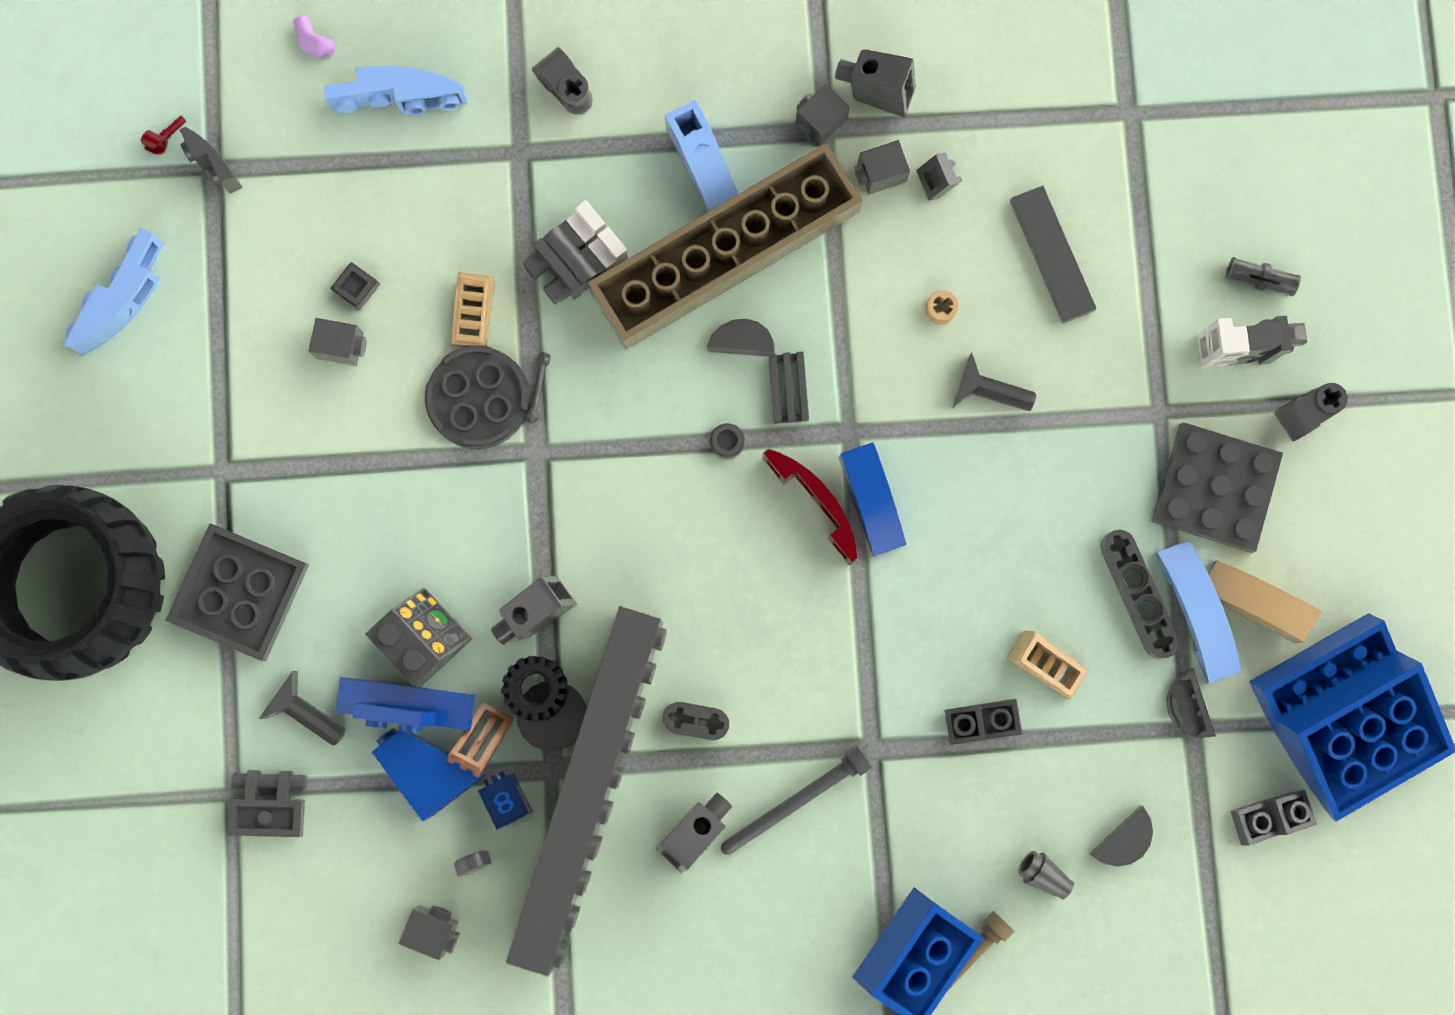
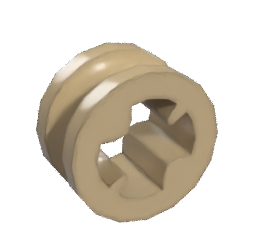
[926,290,958,324]

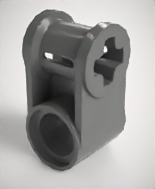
[532,47,593,115]
[1273,383,1348,442]

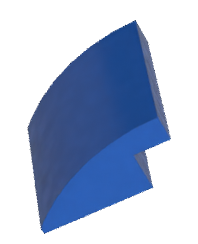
[1249,613,1455,822]

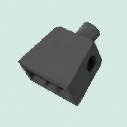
[835,49,916,117]
[491,576,577,645]
[655,792,732,873]

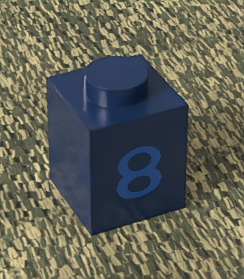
[478,771,533,830]

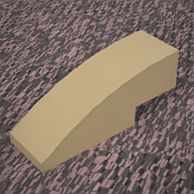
[1208,560,1322,643]

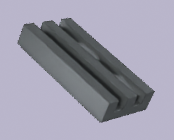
[769,351,809,424]

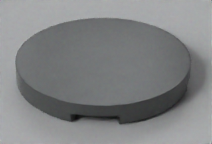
[425,345,530,449]

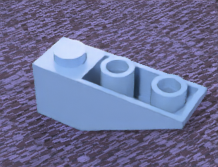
[665,100,738,212]

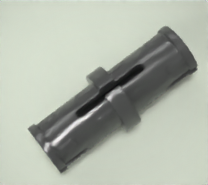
[1226,257,1301,296]

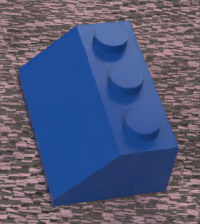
[852,887,984,1015]

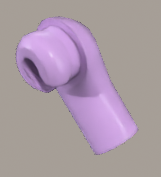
[293,16,335,58]

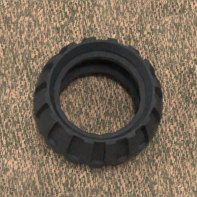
[0,485,165,681]

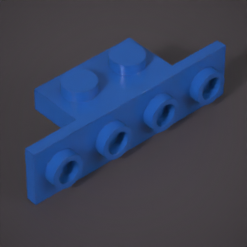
[335,677,475,733]

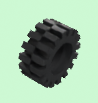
[501,656,569,721]

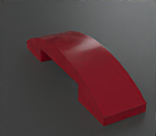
[762,449,858,566]

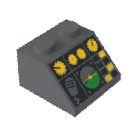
[365,588,473,687]

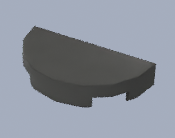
[706,318,775,357]
[1166,668,1216,738]
[1089,806,1153,867]

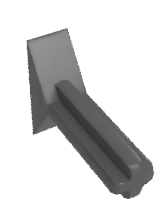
[953,352,1036,411]
[259,671,346,746]

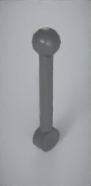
[526,352,551,423]

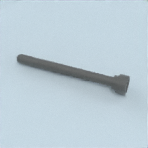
[721,745,872,855]

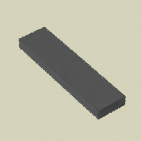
[1010,186,1097,324]

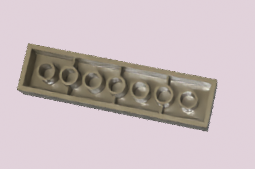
[588,143,863,350]

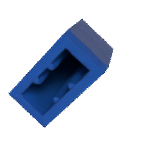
[372,728,485,822]

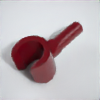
[141,115,186,155]

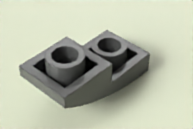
[179,127,243,194]
[944,699,1023,745]
[1230,790,1317,846]

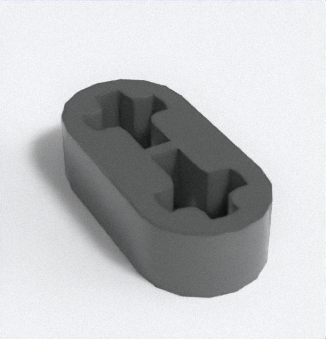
[663,702,729,740]

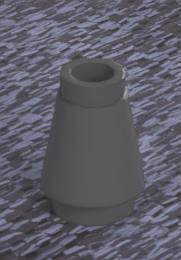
[1018,851,1074,900]

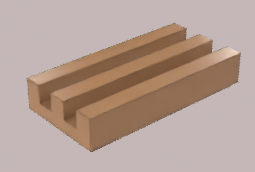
[447,702,514,778]

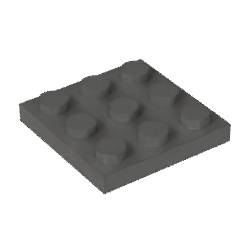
[1152,422,1283,553]
[165,523,309,662]

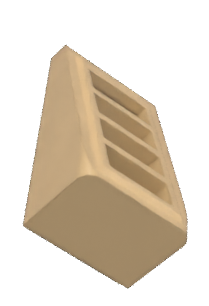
[451,272,495,347]
[1007,630,1089,700]

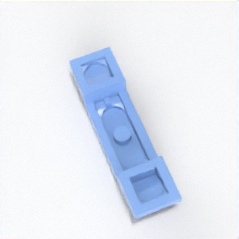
[1155,540,1242,684]

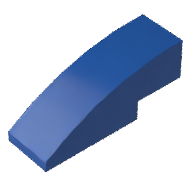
[839,442,907,557]

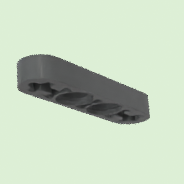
[1100,529,1179,659]

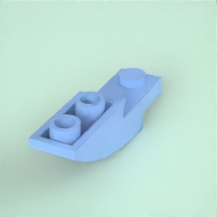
[323,66,468,115]
[64,228,164,355]

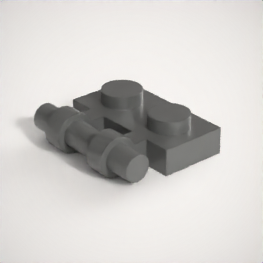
[227,770,307,837]

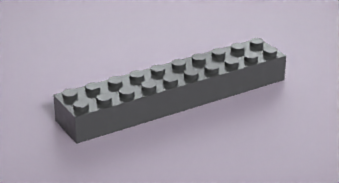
[506,606,667,977]

